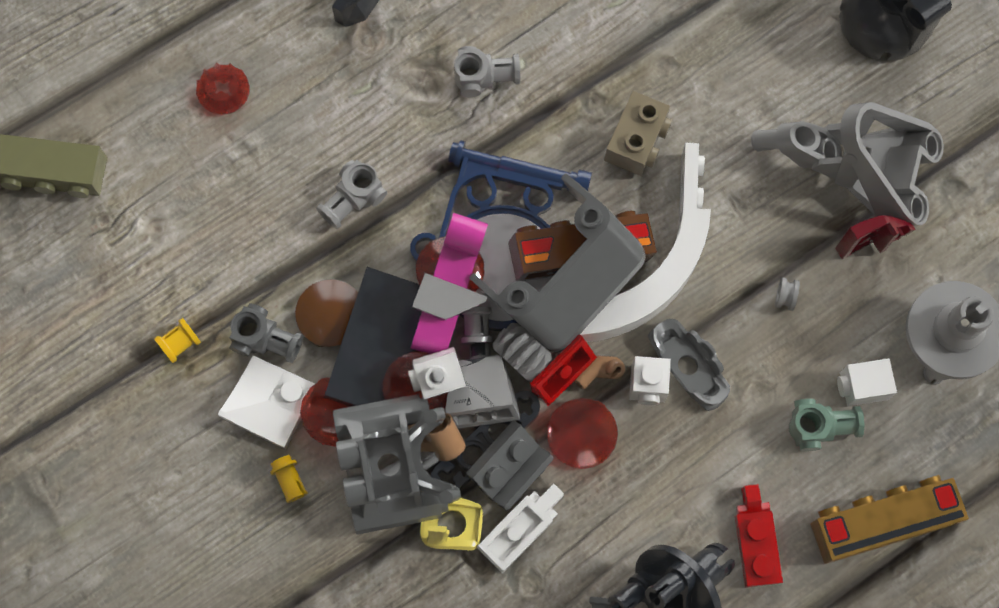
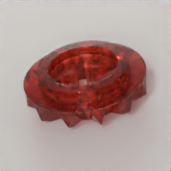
[196,63,250,115]

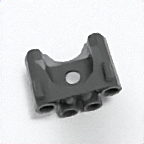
[333,394,461,535]

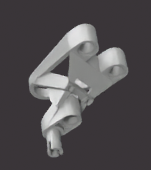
[751,102,944,226]

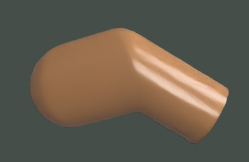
[574,355,625,390]

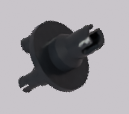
[608,543,735,608]

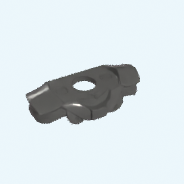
[648,318,730,411]

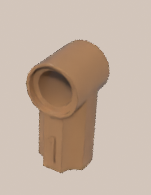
[408,413,466,461]

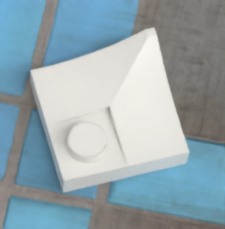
[218,356,317,450]

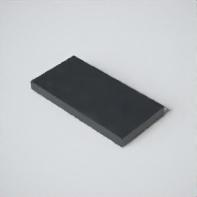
[323,266,422,407]

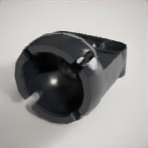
[839,0,952,61]

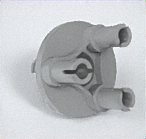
[906,281,999,384]

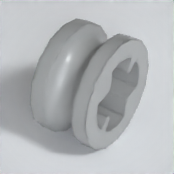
[775,277,800,311]

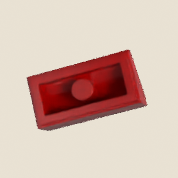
[530,334,597,407]

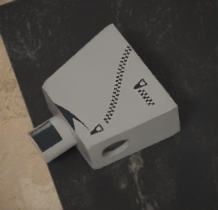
[445,343,520,429]

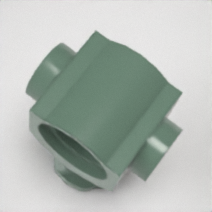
[789,399,865,452]

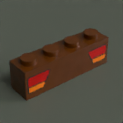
[508,211,657,281]

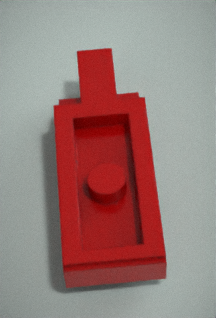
[735,484,783,588]

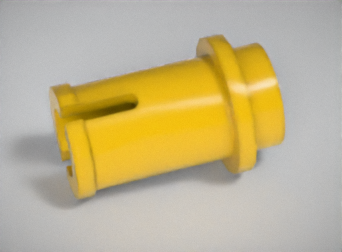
[270,455,308,503]

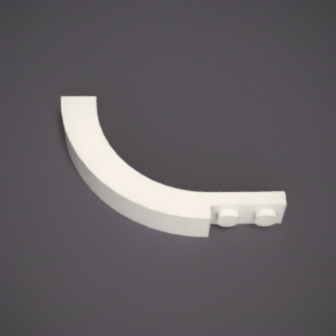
[580,143,711,342]

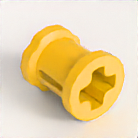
[154,318,201,363]

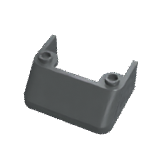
[469,173,646,352]

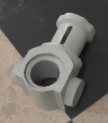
[454,46,520,97]
[316,160,387,229]

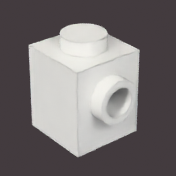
[408,347,466,399]
[629,356,671,405]
[837,358,897,406]

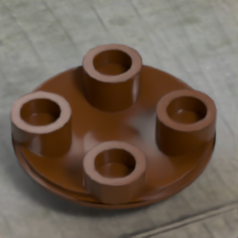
[295,279,358,347]

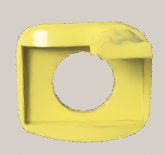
[420,498,483,551]

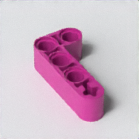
[410,213,488,354]

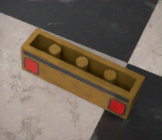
[810,475,969,564]

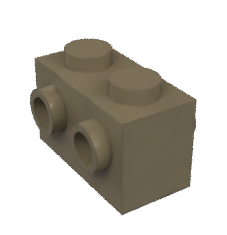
[604,91,673,176]

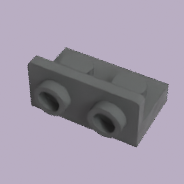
[466,420,554,510]

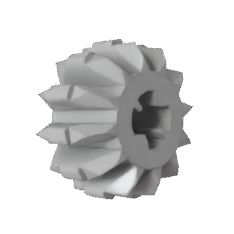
[493,323,553,381]

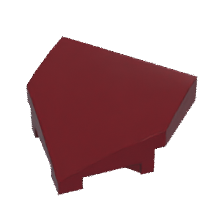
[835,215,916,259]

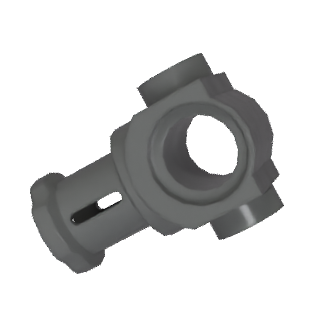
[229,303,304,363]

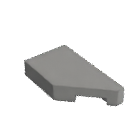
[412,273,487,320]

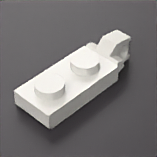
[477,484,564,574]

